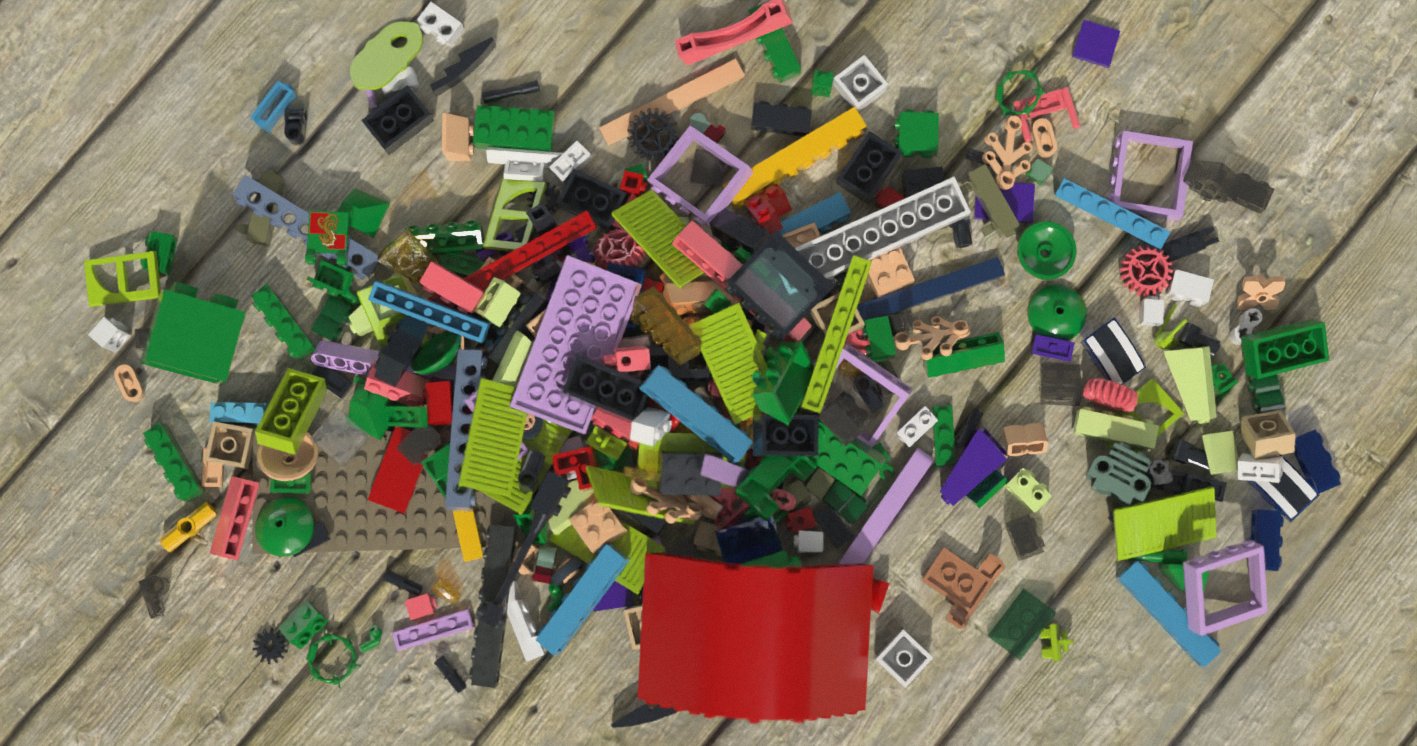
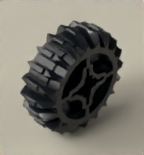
[627,108,679,161]

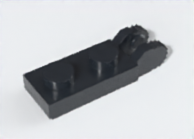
[1162,226,1220,262]

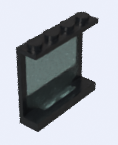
[724,230,834,340]

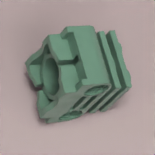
[1086,442,1152,507]

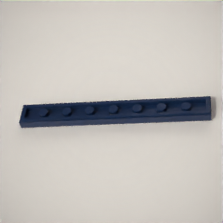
[856,257,1005,321]

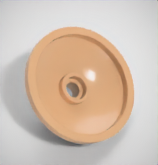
[257,432,319,481]

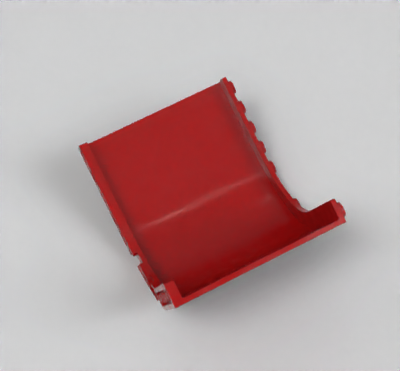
[637,553,873,724]

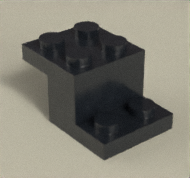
[648,343,710,383]

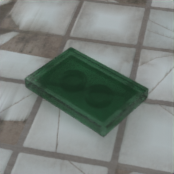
[988,588,1057,661]

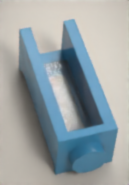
[250,81,297,134]

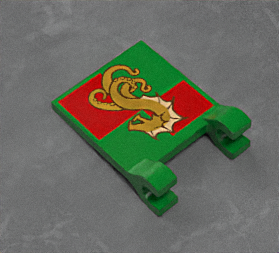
[305,211,349,266]

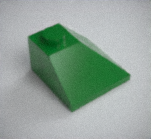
[338,188,390,238]
[347,384,399,441]
[1159,564,1210,595]

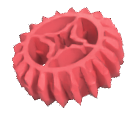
[594,227,646,271]
[1119,244,1174,297]
[1083,378,1138,412]

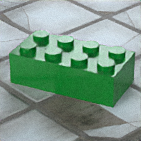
[473,105,556,152]
[1241,319,1330,379]
[808,413,887,496]

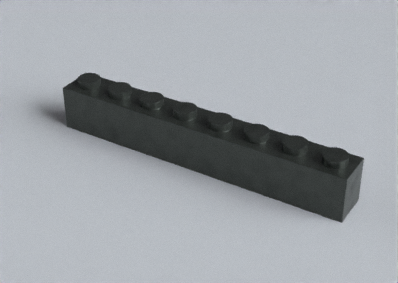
[469,524,517,688]

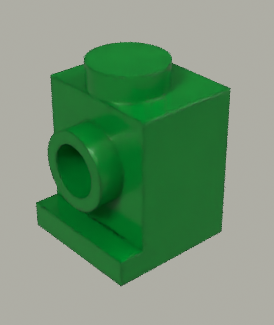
[811,70,834,98]
[1212,363,1238,395]

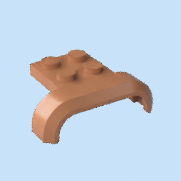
[921,547,1005,629]

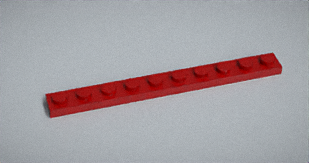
[424,211,597,322]

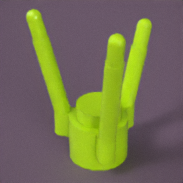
[1153,303,1187,351]

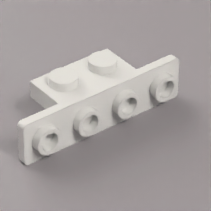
[486,147,563,182]
[507,580,545,661]

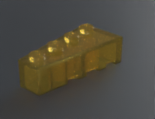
[377,229,445,295]
[630,287,702,365]

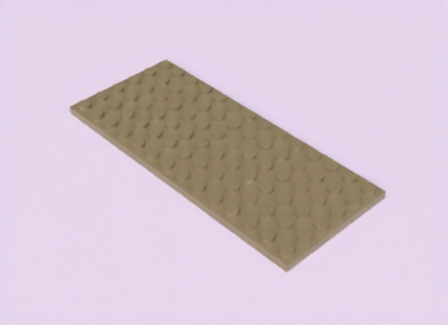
[252,429,526,554]

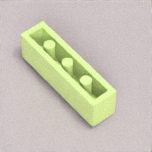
[1072,407,1159,451]

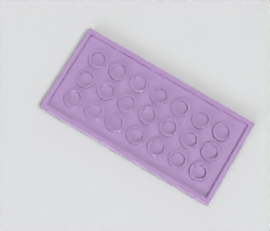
[509,255,642,434]

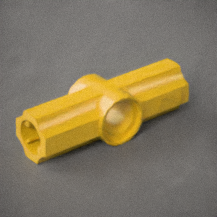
[159,501,218,552]

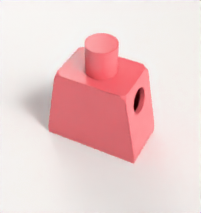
[602,345,651,372]

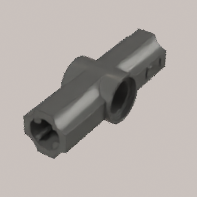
[1150,459,1173,485]

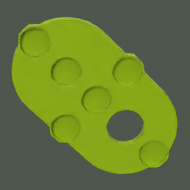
[350,22,423,90]

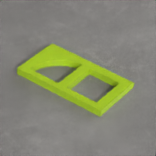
[482,178,546,252]
[84,251,161,307]
[356,274,429,350]
[1104,378,1184,454]

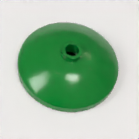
[1017,221,1077,280]
[1027,284,1087,341]
[411,330,462,374]
[255,498,314,557]

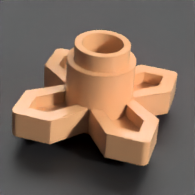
[1237,274,1285,310]

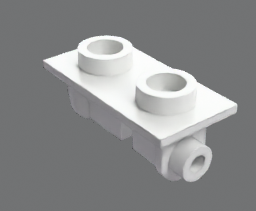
[896,406,938,447]

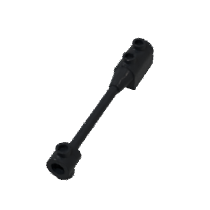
[476,471,571,629]

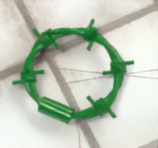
[995,68,1047,118]
[306,630,361,688]

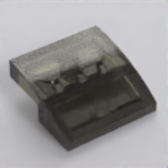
[1039,363,1081,406]

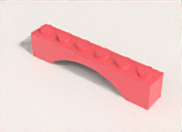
[675,0,793,66]

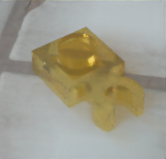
[623,466,661,482]

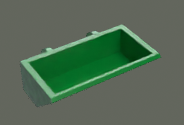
[752,340,815,425]

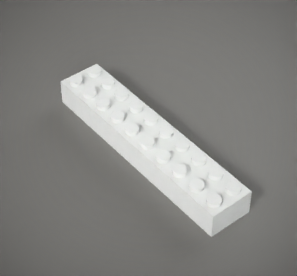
[776,177,971,297]

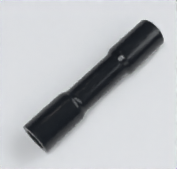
[481,80,540,104]

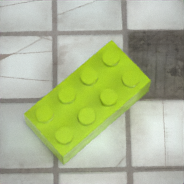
[255,368,327,455]

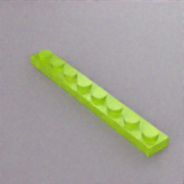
[801,255,872,414]

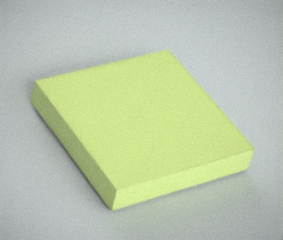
[1202,431,1239,475]

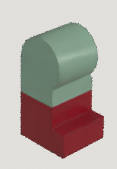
[690,113,726,144]
[532,545,557,584]

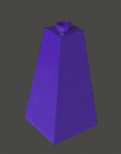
[940,426,1009,506]

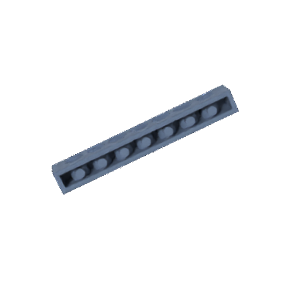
[233,175,382,280]
[445,349,487,511]

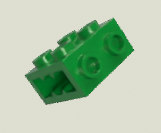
[894,109,939,158]

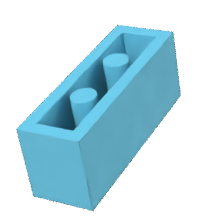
[209,402,269,425]

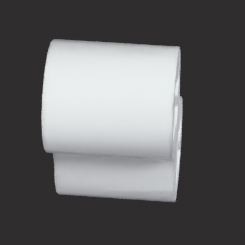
[382,67,419,97]
[1229,308,1262,345]

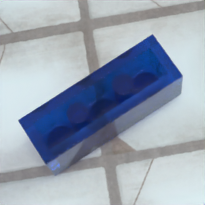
[1293,429,1341,494]
[1250,509,1284,572]

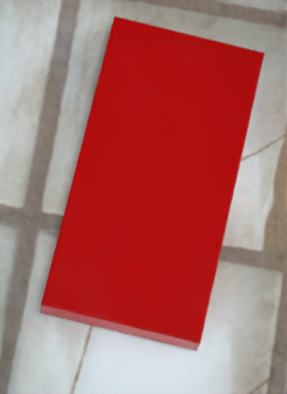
[368,426,434,514]

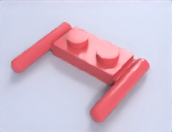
[1013,87,1080,142]

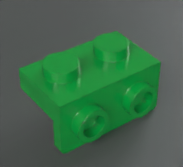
[306,260,355,297]
[279,600,329,649]

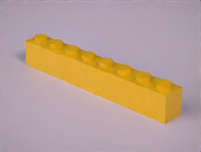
[722,107,867,209]

